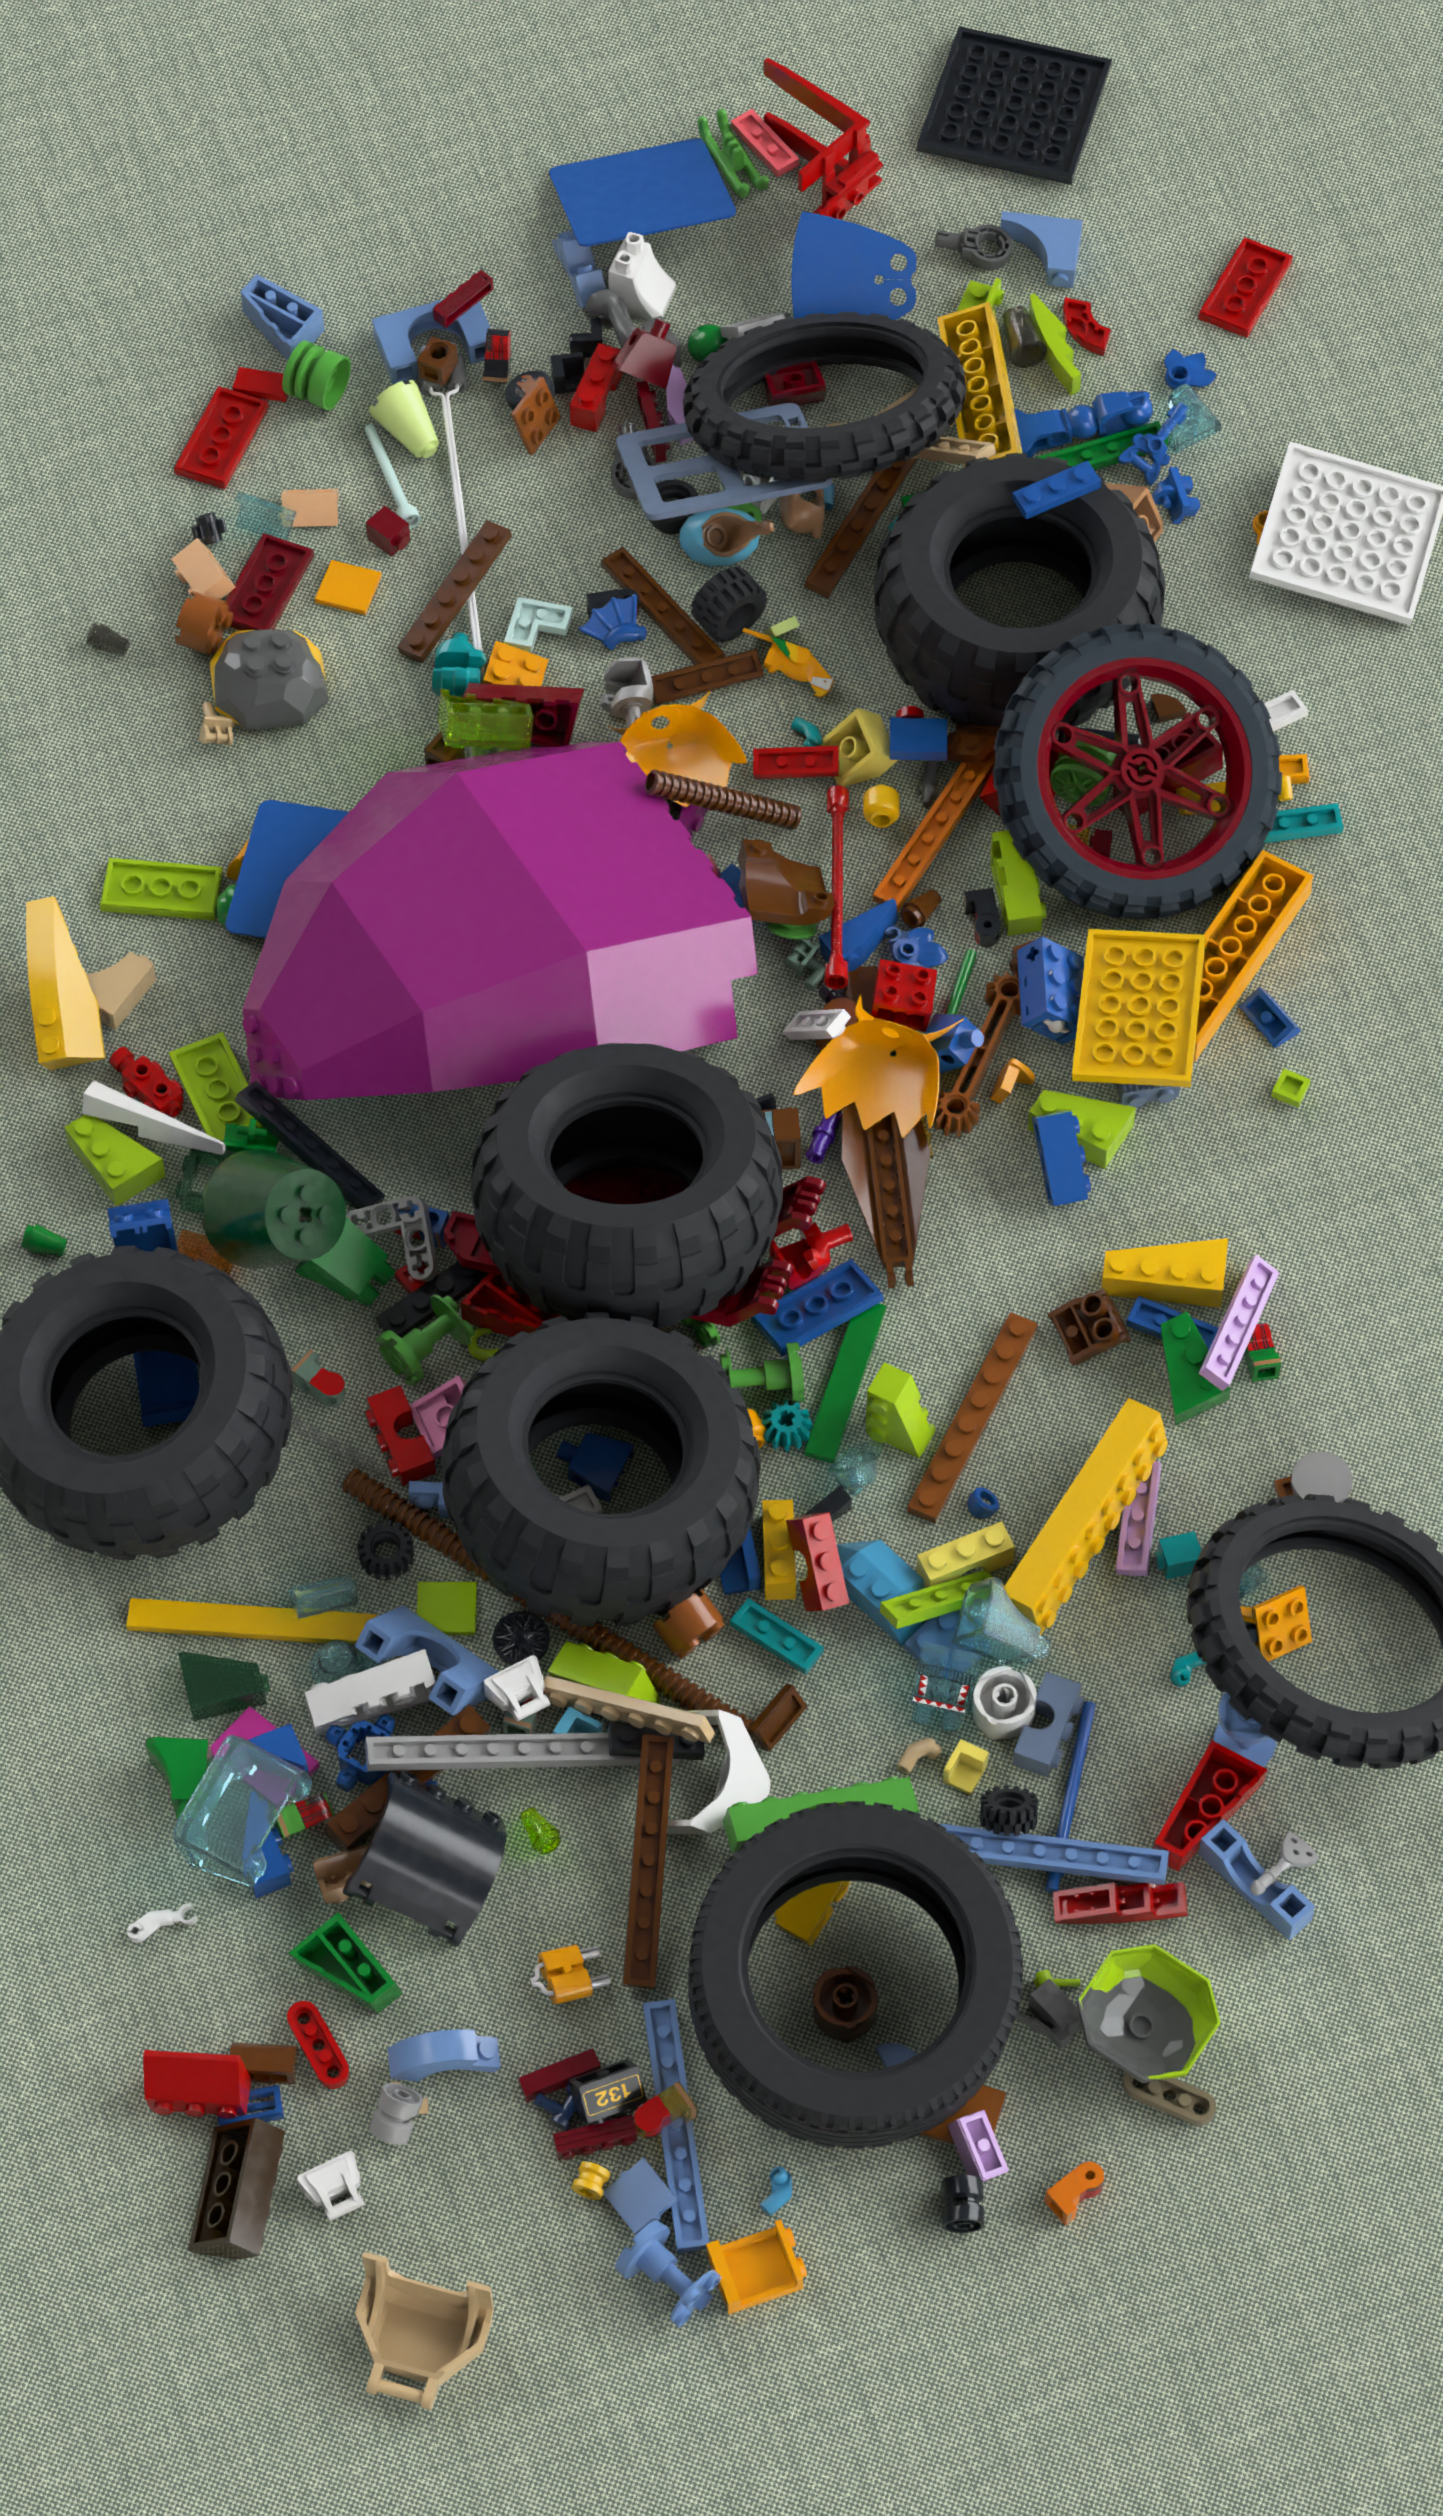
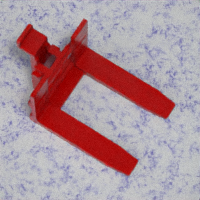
[763,58,883,220]

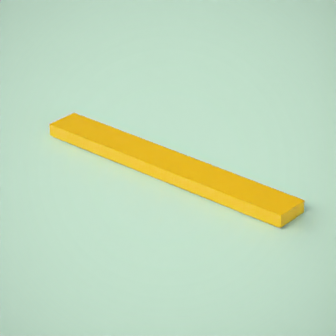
[126,1598,377,1646]

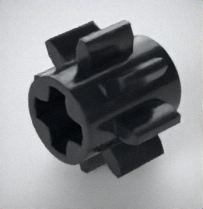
[191,512,227,545]

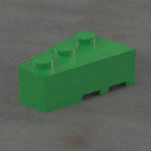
[1160,1311,1230,1426]
[288,1912,403,2014]

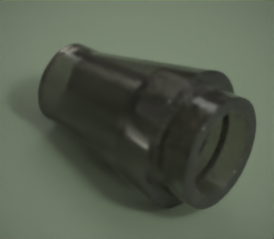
[86,623,130,656]

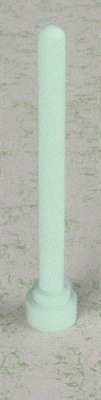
[365,424,421,529]

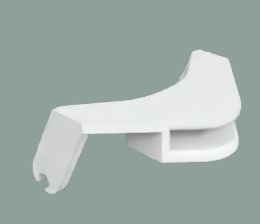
[667,1710,770,1834]

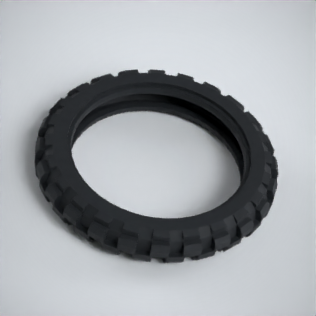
[683,312,966,482]
[1186,1494,1443,1769]

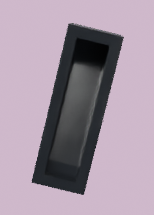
[803,1485,852,1522]

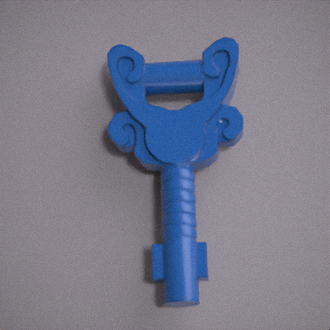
[1118,402,1188,486]

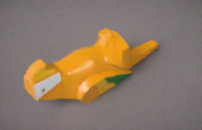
[743,628,834,698]

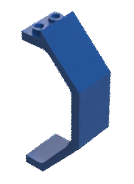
[107,1199,200,1427]

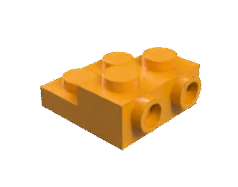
[482,641,549,686]

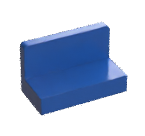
[720,1526,761,1595]

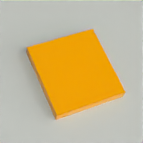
[315,560,382,615]

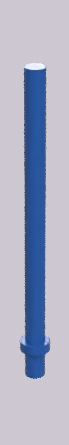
[1045,1701,1096,1894]

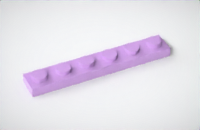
[1199,1255,1279,1391]

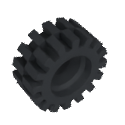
[357,1520,414,1581]
[980,1785,1038,1836]

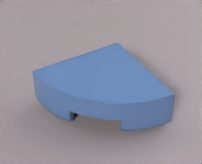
[876,2043,917,2068]

